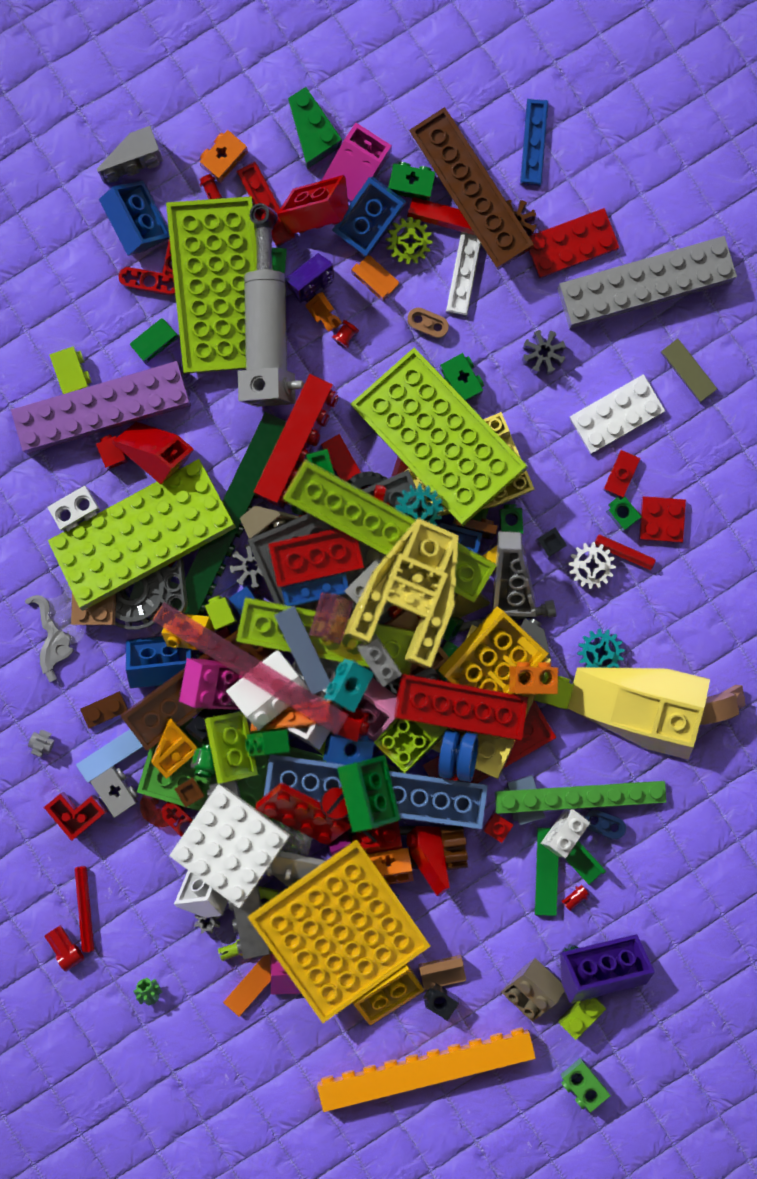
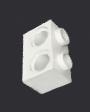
[47,486,100,532]
[541,809,590,858]

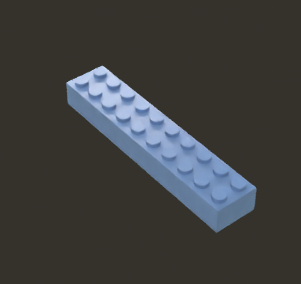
[263,754,488,829]

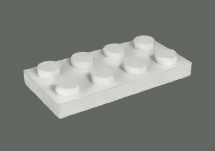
[569,374,665,454]

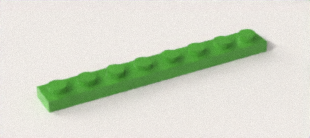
[495,781,666,813]

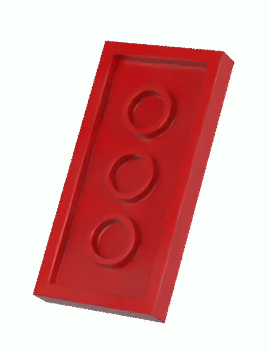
[529,208,620,279]
[268,529,364,587]
[256,783,351,845]

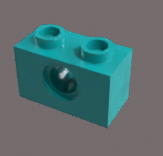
[324,659,374,713]

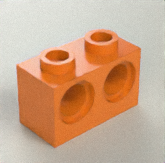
[509,662,558,694]

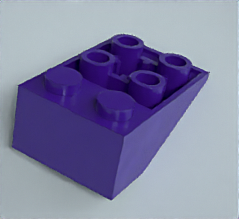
[285,253,334,303]

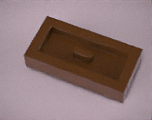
[80,691,128,729]

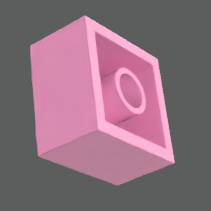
[356,678,397,742]

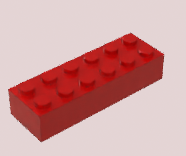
[254,374,339,508]

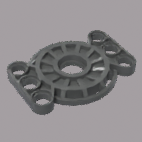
[95,557,188,630]

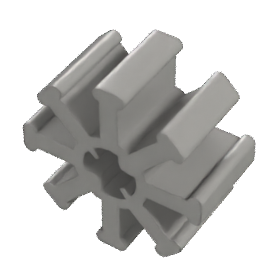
[230,544,263,588]

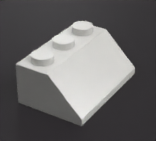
[226,650,309,731]

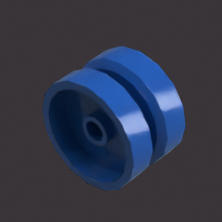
[439,730,479,782]

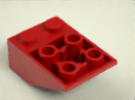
[112,421,194,484]

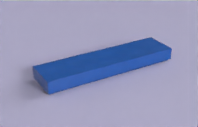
[520,99,548,186]

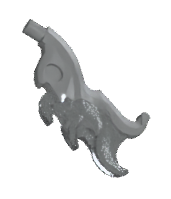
[25,583,85,683]

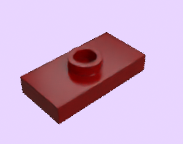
[603,450,641,498]

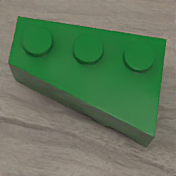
[288,87,342,169]

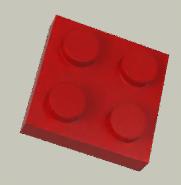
[639,496,686,543]

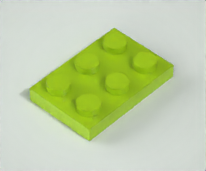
[205,711,258,784]

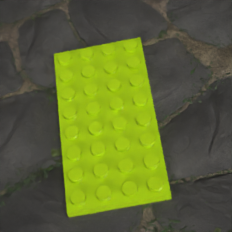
[166,196,257,374]
[350,347,528,526]
[48,459,236,611]

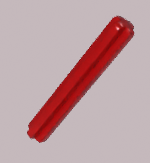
[74,866,94,953]

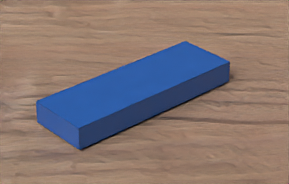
[281,572,349,606]

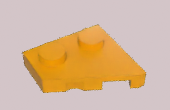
[151,719,198,779]

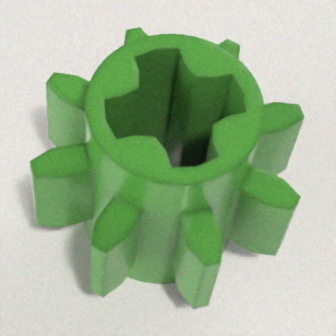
[133,978,162,1006]

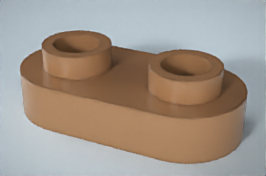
[407,308,449,338]

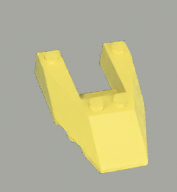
[344,518,458,668]

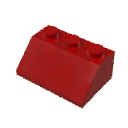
[277,175,348,234]

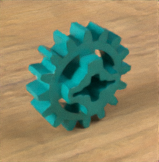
[395,484,443,526]
[577,629,625,668]

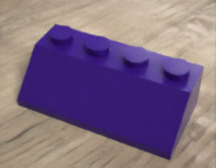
[560,934,655,1003]

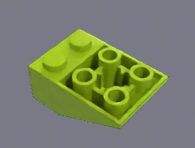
[374,719,451,773]

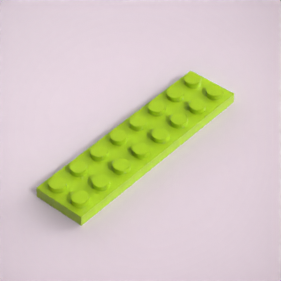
[236,597,415,675]

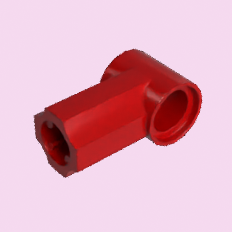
[44,925,85,972]

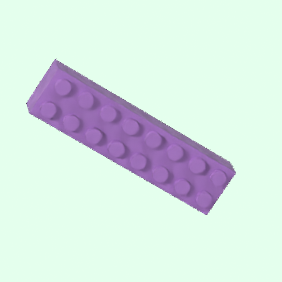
[11,361,191,454]

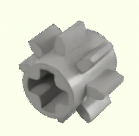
[28,730,55,757]
[194,914,221,934]

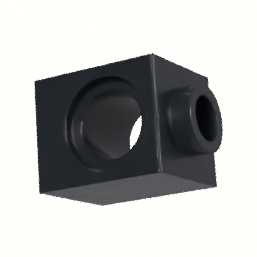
[535,527,567,559]
[424,983,459,1021]

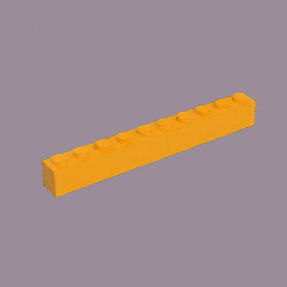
[317,1028,536,1112]

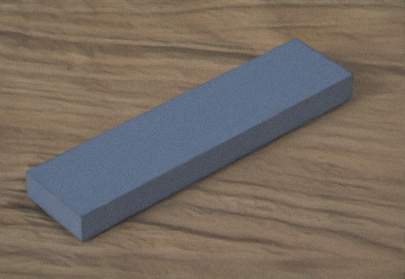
[274,606,331,695]

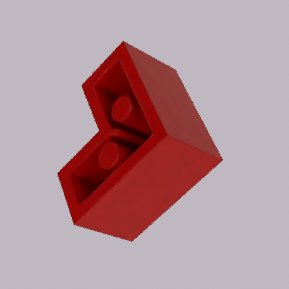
[43,792,108,841]

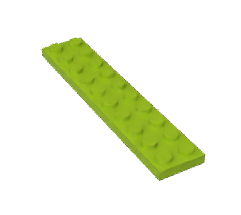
[283,459,497,602]

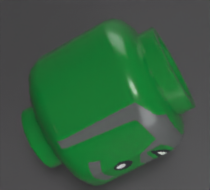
[191,744,216,778]

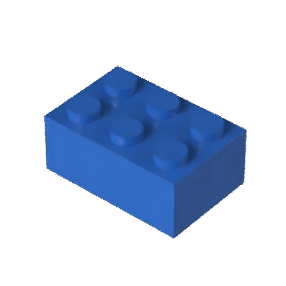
[332,177,407,256]

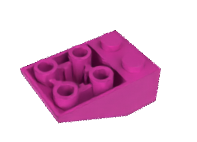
[321,123,392,202]
[179,658,255,710]

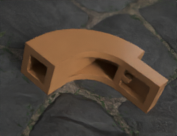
[700,685,746,725]

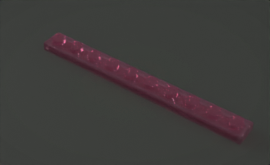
[152,602,349,735]

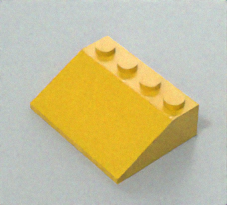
[438,607,549,694]

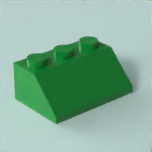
[337,755,401,832]

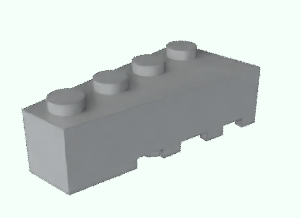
[492,532,536,617]

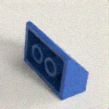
[99,180,169,256]
[126,636,193,689]

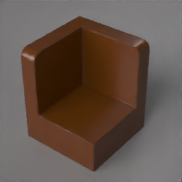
[174,777,205,808]

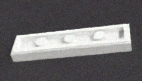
[446,232,481,316]

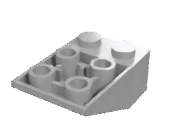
[97,126,163,183]

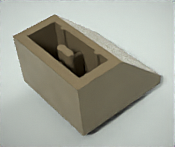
[240,506,300,539]
[501,958,565,1022]

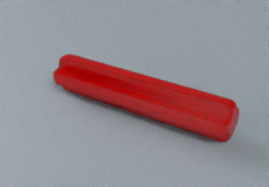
[595,535,655,570]

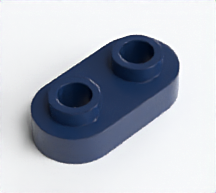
[584,809,626,839]

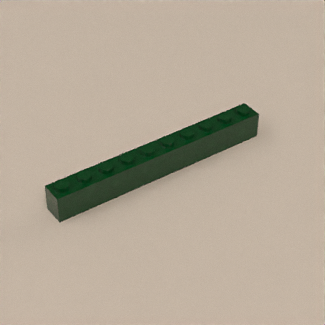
[172,412,286,616]

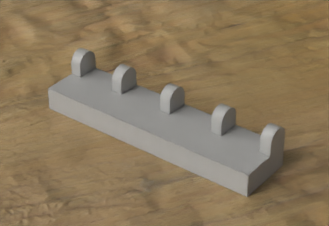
[265,851,325,880]

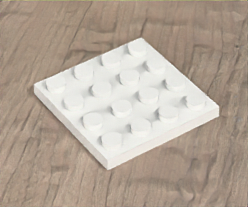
[169,783,291,908]

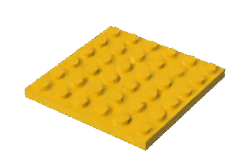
[247,839,431,1023]

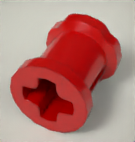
[332,320,359,348]

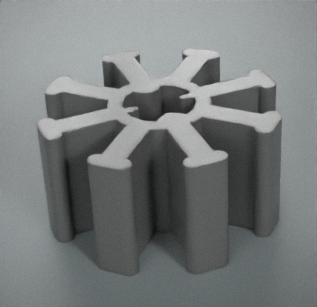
[522,330,566,375]

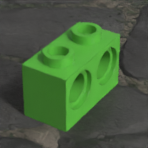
[560,1058,610,1113]

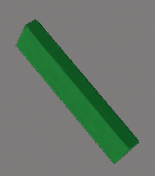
[534,827,559,916]

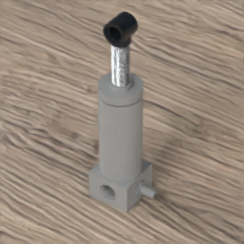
[238,203,304,407]

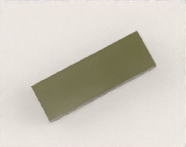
[660,339,717,403]

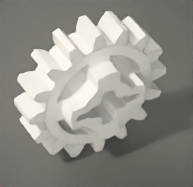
[568,542,616,589]

